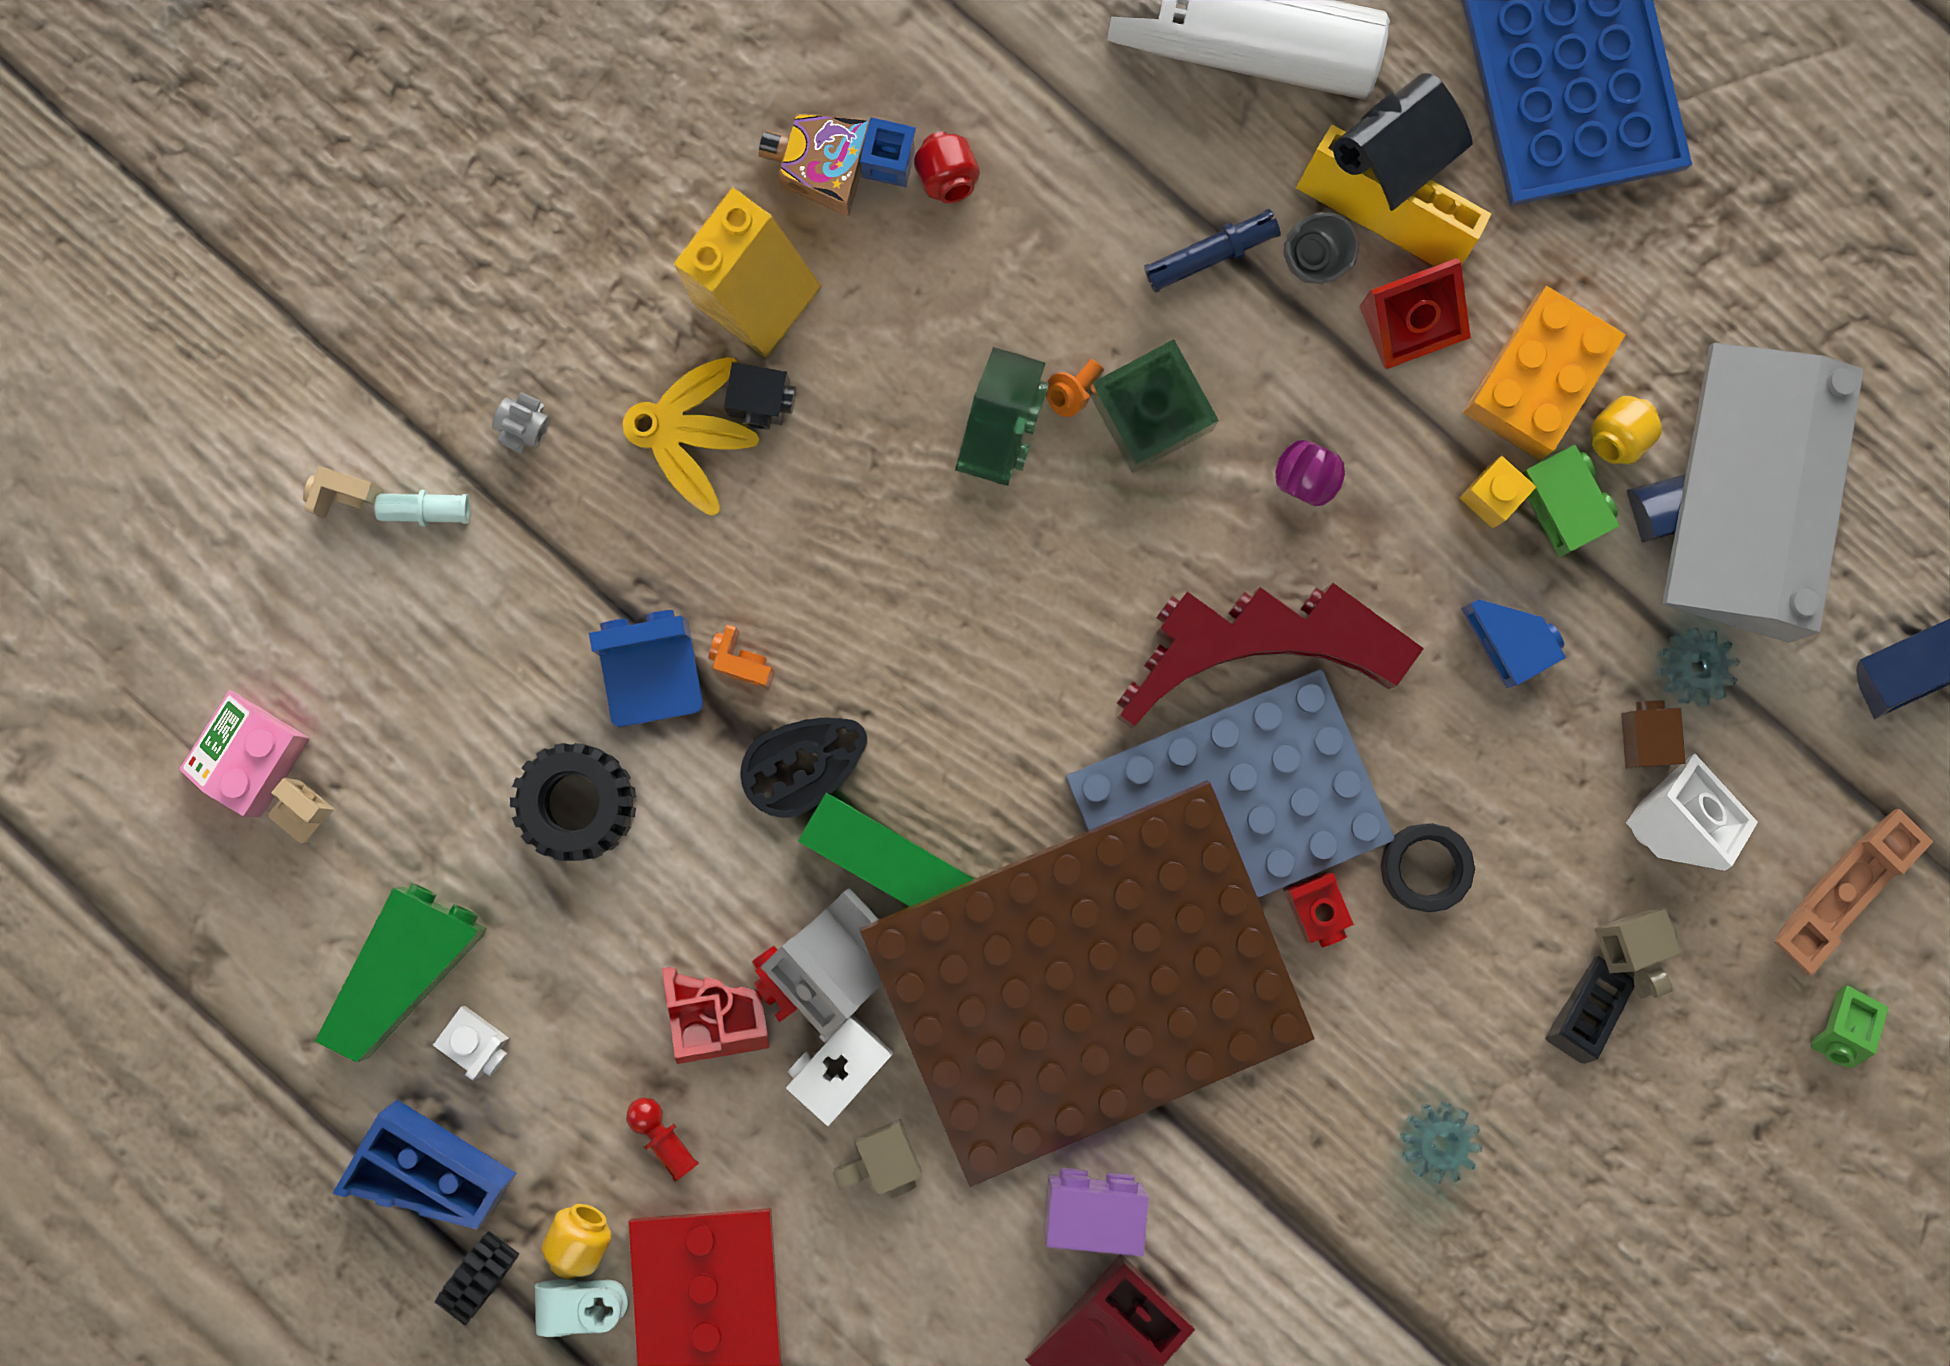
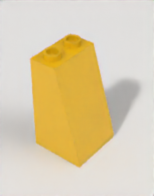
[673,187,821,359]

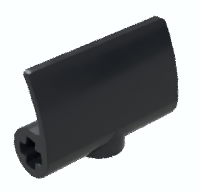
[1333,73,1473,211]

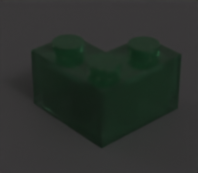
[955,347,1049,486]

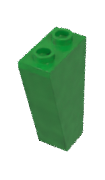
[314,883,487,1063]

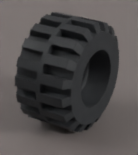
[510,743,636,861]

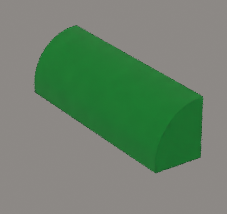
[798,792,974,907]

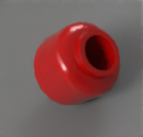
[914,132,980,204]

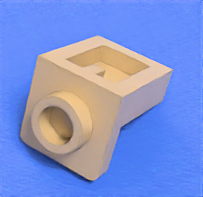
[303,466,383,518]
[269,778,335,843]

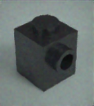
[724,362,796,430]

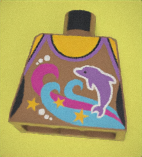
[758,113,870,216]

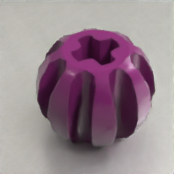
[1275,440,1345,506]

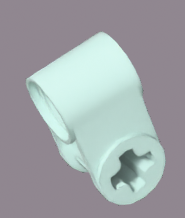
[534,1279,629,1337]

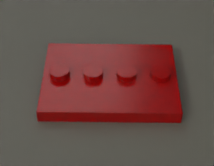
[629,1208,782,1366]

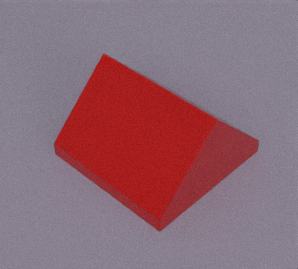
[1359,258,1471,370]

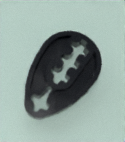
[740,717,868,818]

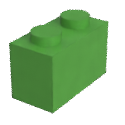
[1522,445,1620,557]

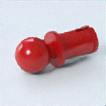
[626,1098,699,1182]

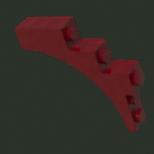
[1116,583,1424,729]

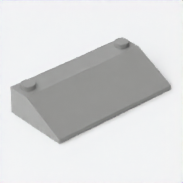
[1662,343,1864,643]

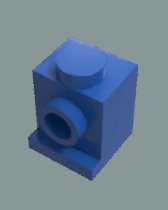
[860,117,916,188]

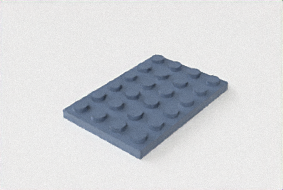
[1065,669,1395,898]

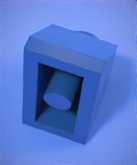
[1461,599,1566,688]

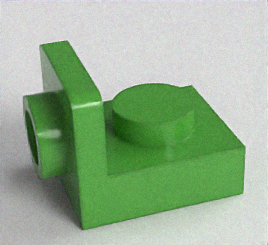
[1811,985,1889,1068]

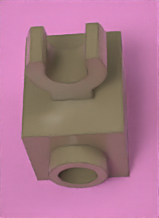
[1595,908,1682,998]
[832,1119,922,1198]

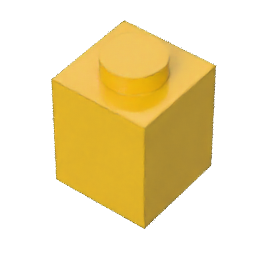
[1459,456,1536,529]

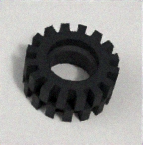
[434,1231,519,1325]

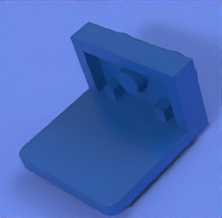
[589,610,704,727]

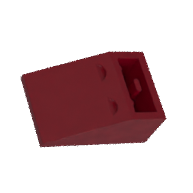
[1025,1254,1195,1366]

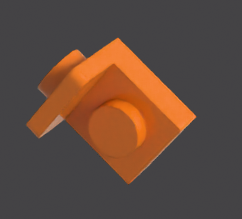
[708,624,775,689]

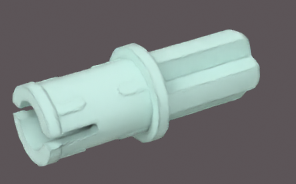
[374,490,471,527]

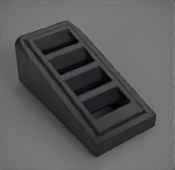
[1545,956,1635,1064]

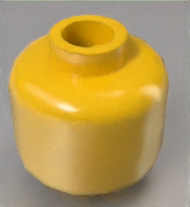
[1591,396,1662,465]
[541,1204,612,1279]

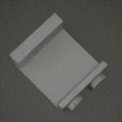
[761,888,882,1038]

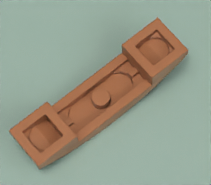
[1774,809,1933,975]

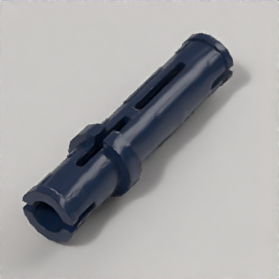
[1144,209,1281,293]

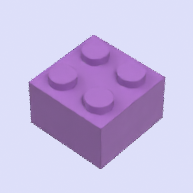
[1043,1168,1149,1256]

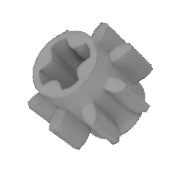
[492,392,550,453]

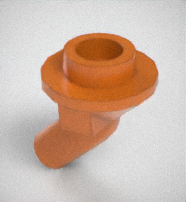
[1045,359,1104,417]

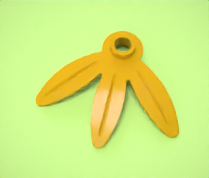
[623,357,759,516]

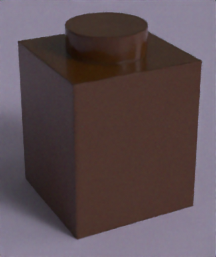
[1621,700,1686,768]

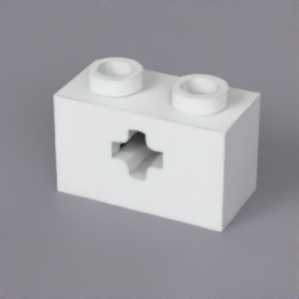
[786,1014,893,1126]

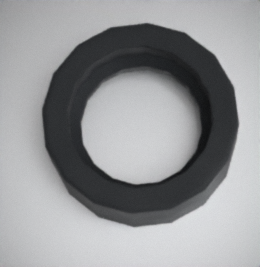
[1380,823,1475,913]

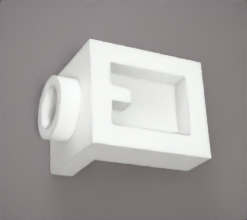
[433,1006,510,1081]

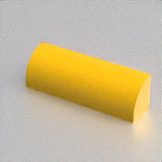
[1296,124,1491,266]

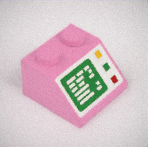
[179,690,310,817]

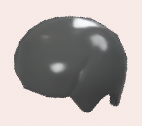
[1283,212,1360,285]

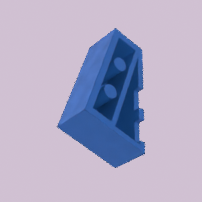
[332,1100,517,1229]

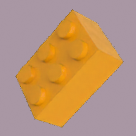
[1462,285,1626,461]

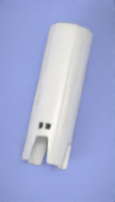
[1107,0,1390,100]

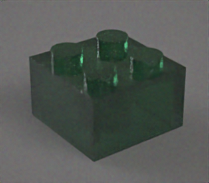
[1089,339,1219,474]

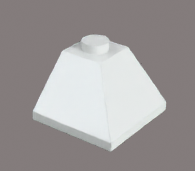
[1626,753,1758,871]

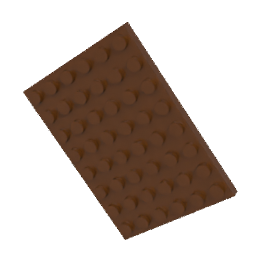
[860,780,1315,1187]

